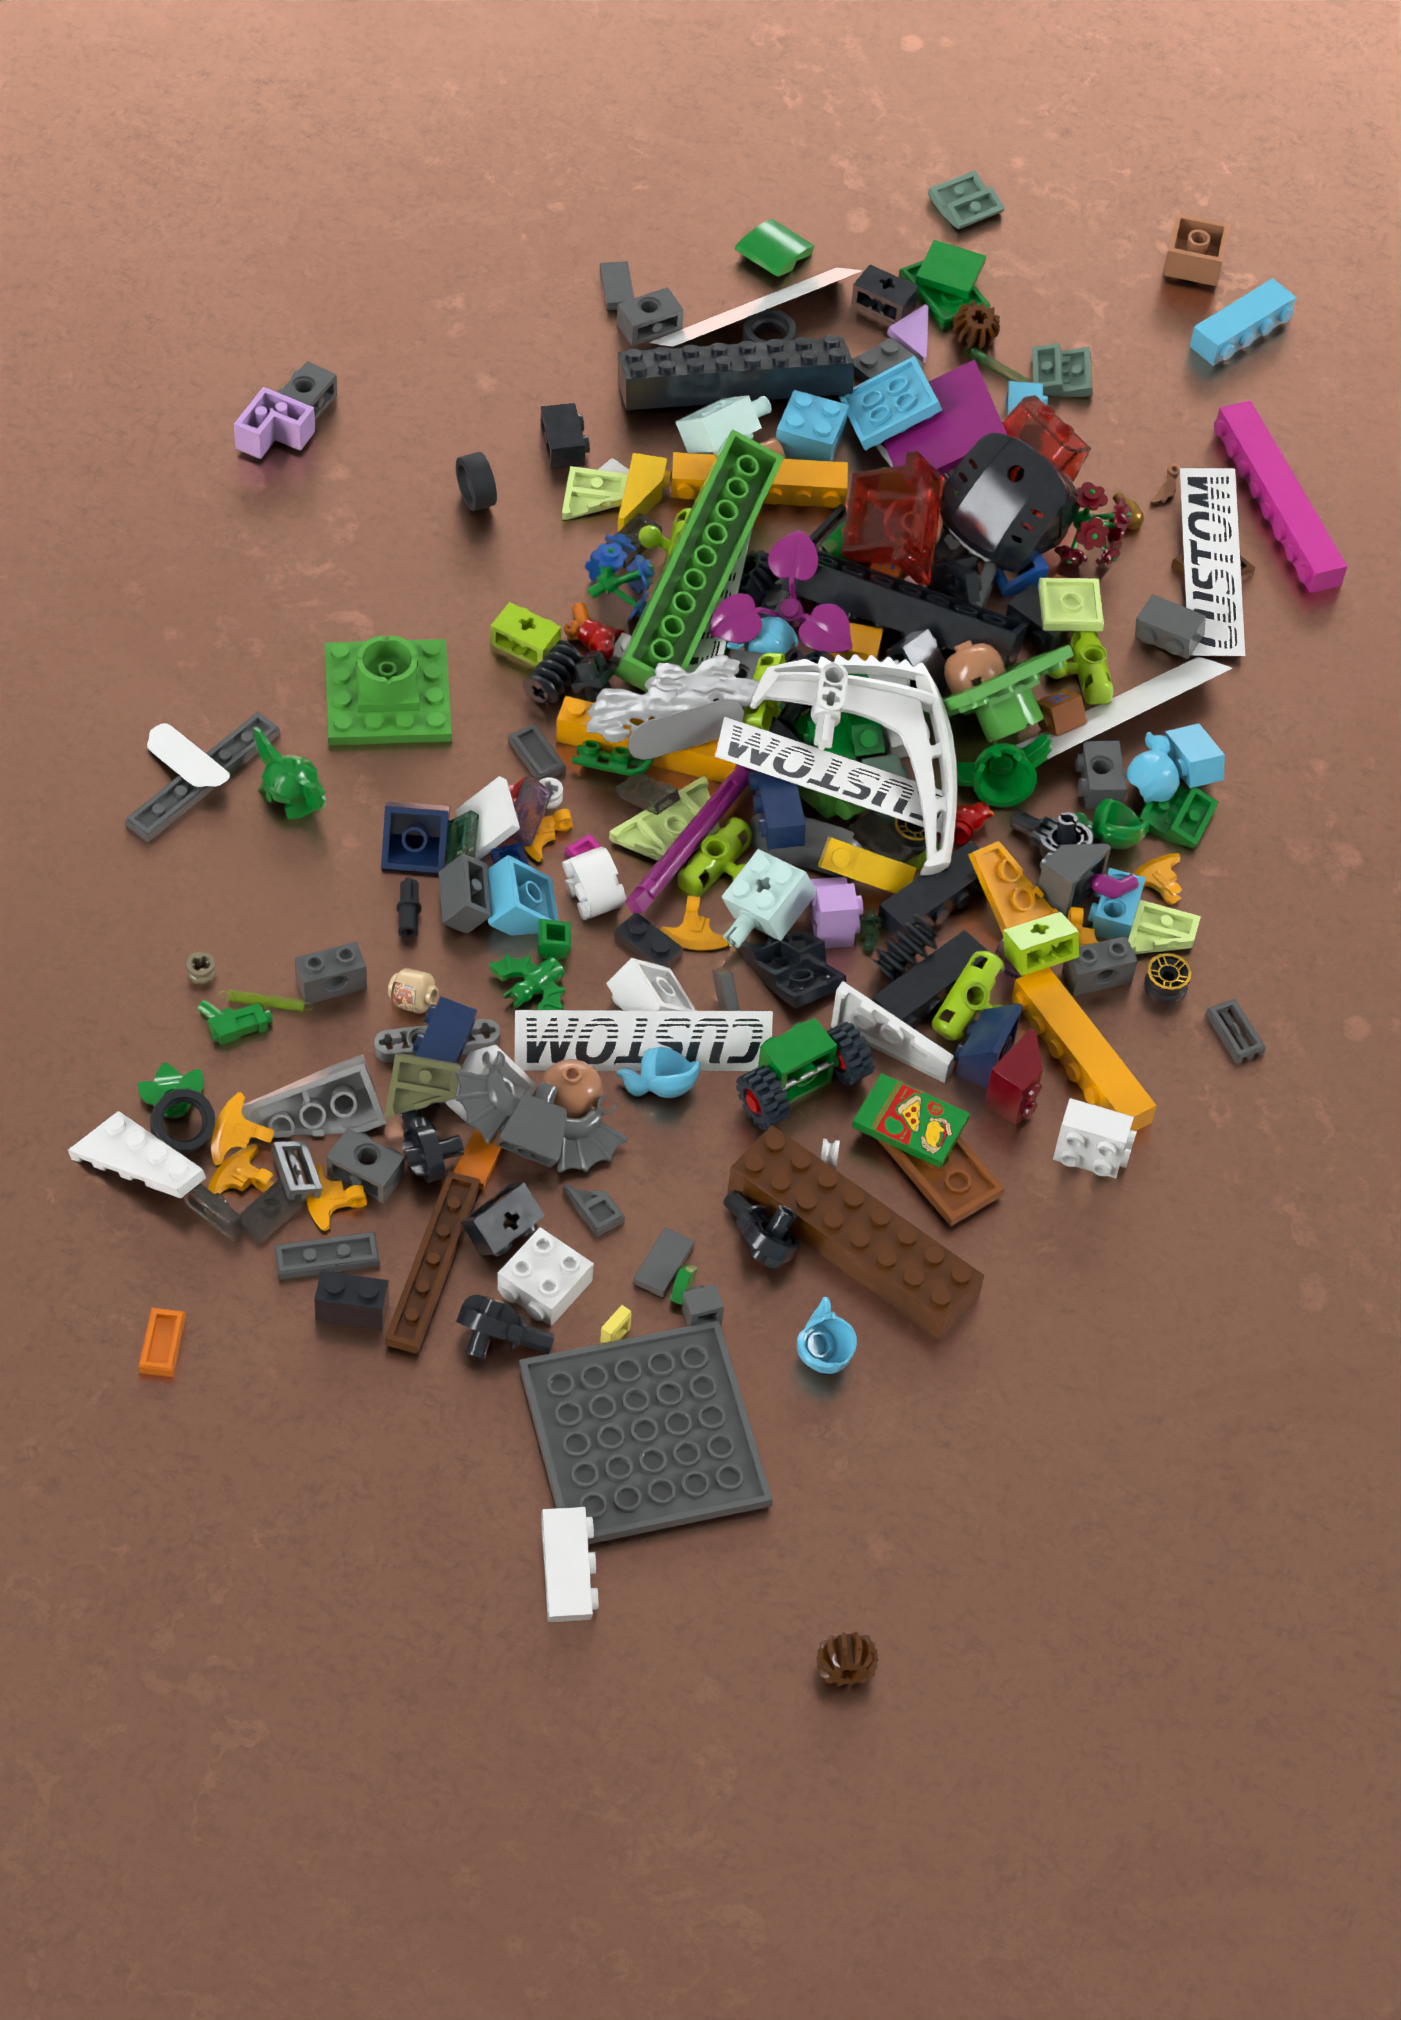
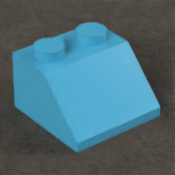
[487,855,559,936]

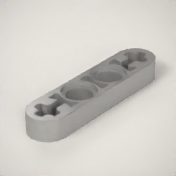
[374,1019,500,1063]

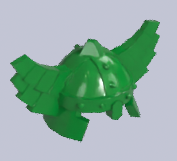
[253,727,327,819]
[956,734,1053,808]

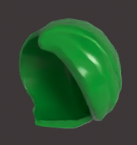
[1073,798,1150,850]

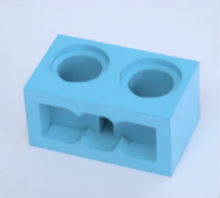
[1088,868,1146,940]

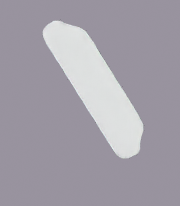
[147,723,230,787]

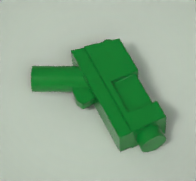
[198,1000,273,1045]

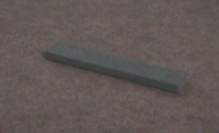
[125,712,280,843]

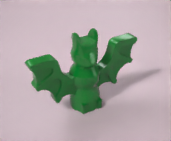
[489,954,565,1010]

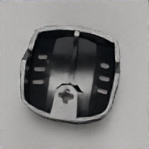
[937,433,1080,573]

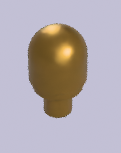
[1112,492,1144,529]

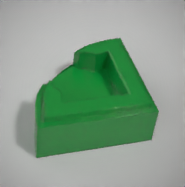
[670,1264,698,1304]

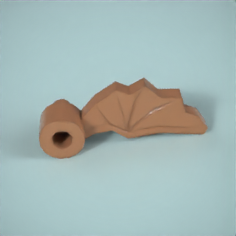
[1150,463,1180,504]

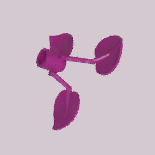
[709,530,853,653]

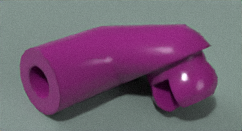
[1090,874,1139,899]

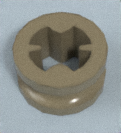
[186,951,216,984]

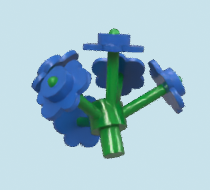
[585,533,655,620]

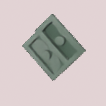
[927,170,1005,229]
[1032,343,1093,397]

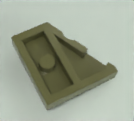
[384,1053,462,1118]

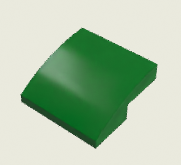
[734,219,815,277]
[1138,786,1219,848]

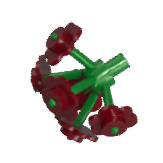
[1054,482,1132,565]

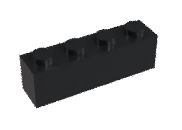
[877,841,984,941]
[872,930,988,1029]

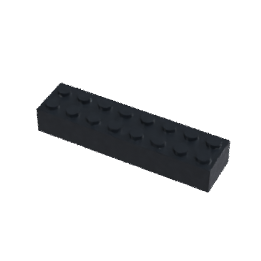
[618,335,854,410]
[781,549,1029,668]

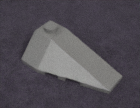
[242,1054,387,1139]

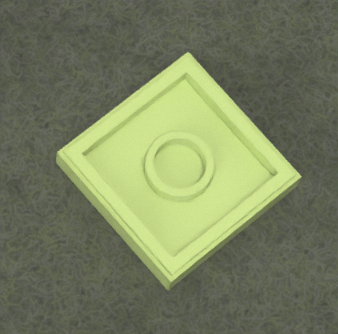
[1038,578,1104,631]

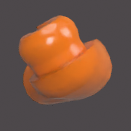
[564,602,590,640]

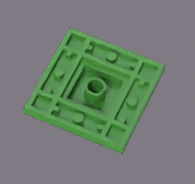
[324,635,452,745]
[923,645,1074,743]

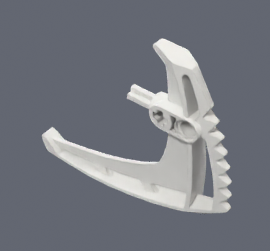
[750,655,957,876]

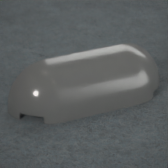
[749,813,869,876]

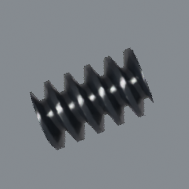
[523,640,584,703]
[871,914,939,982]

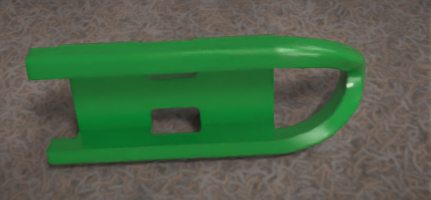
[572,740,654,776]

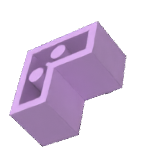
[234,387,315,459]
[808,877,863,948]

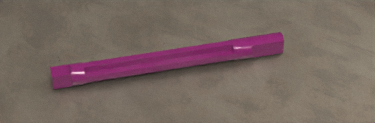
[625,764,753,913]

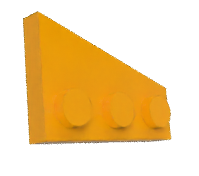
[968,841,1059,936]

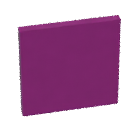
[883,360,1007,477]

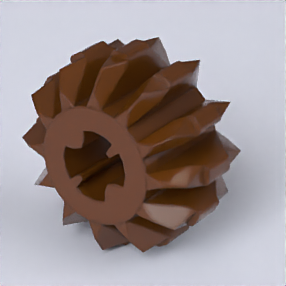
[953,300,1000,350]
[816,1632,879,1687]

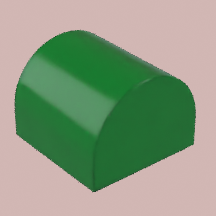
[538,919,571,960]

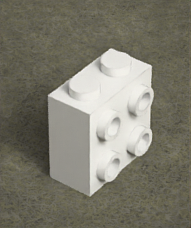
[1053,1098,1137,1178]
[497,1227,594,1326]

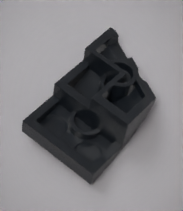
[738,931,847,1008]

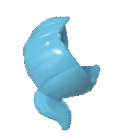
[726,616,798,654]
[1125,732,1180,803]
[616,1047,700,1098]
[797,1297,857,1374]

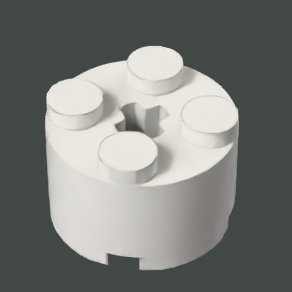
[562,846,626,920]

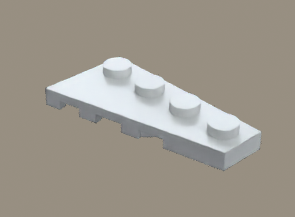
[831,981,954,1083]
[68,1111,206,1198]

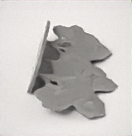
[586,655,759,760]

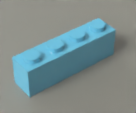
[1189,278,1296,366]

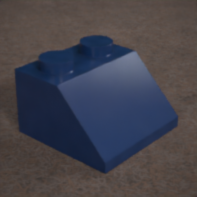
[381,801,450,873]
[953,1004,1023,1089]

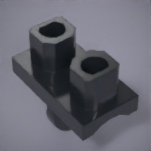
[572,650,616,703]

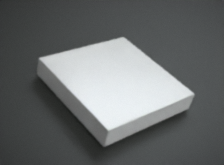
[455,776,520,860]

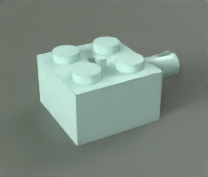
[675,395,772,455]
[721,849,816,948]

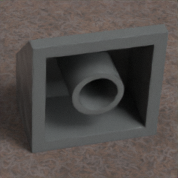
[1036,844,1111,918]

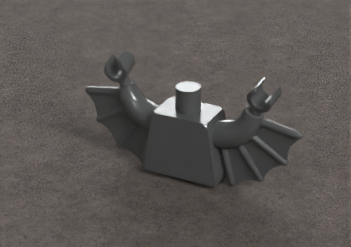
[455,1051,628,1172]

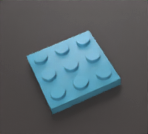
[838,356,942,450]

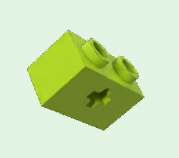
[490,602,561,667]
[1003,912,1079,976]

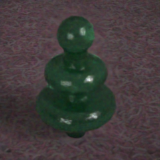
[859,910,883,951]

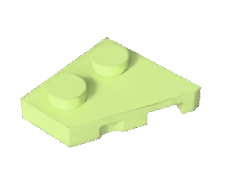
[562,466,628,520]
[1128,900,1201,954]

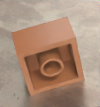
[1163,213,1231,286]

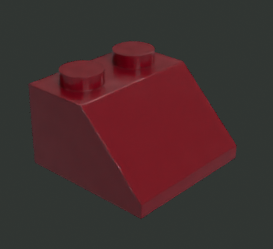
[984,1029,1043,1126]

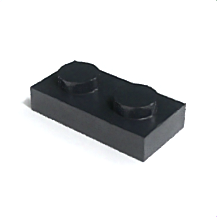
[614,913,683,967]

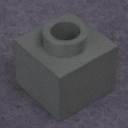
[682,1284,724,1326]

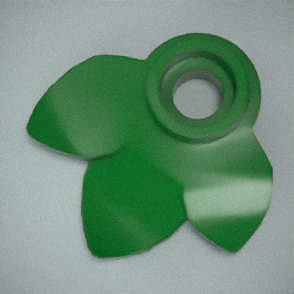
[138,1062,204,1118]

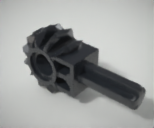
[738,550,779,607]

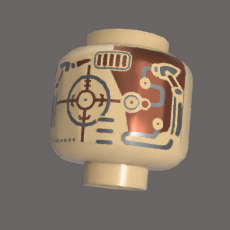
[388,968,439,1014]

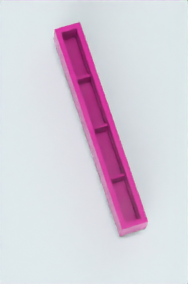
[1214,400,1348,593]

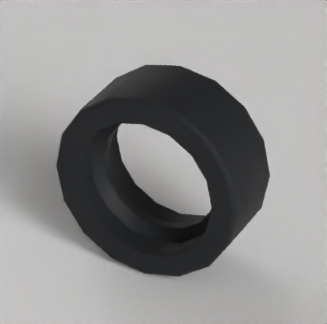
[742,309,797,343]
[455,452,497,511]
[150,1089,215,1154]

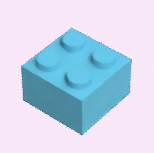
[776,390,849,461]

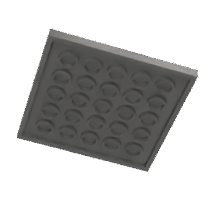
[519,1320,773,1544]

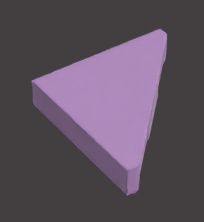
[887,304,928,364]

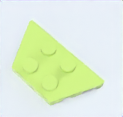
[609,776,720,861]

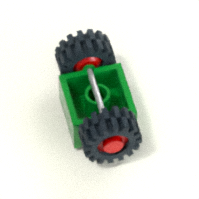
[736,1018,875,1130]

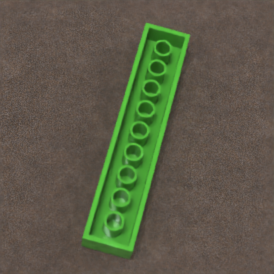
[613,429,784,692]

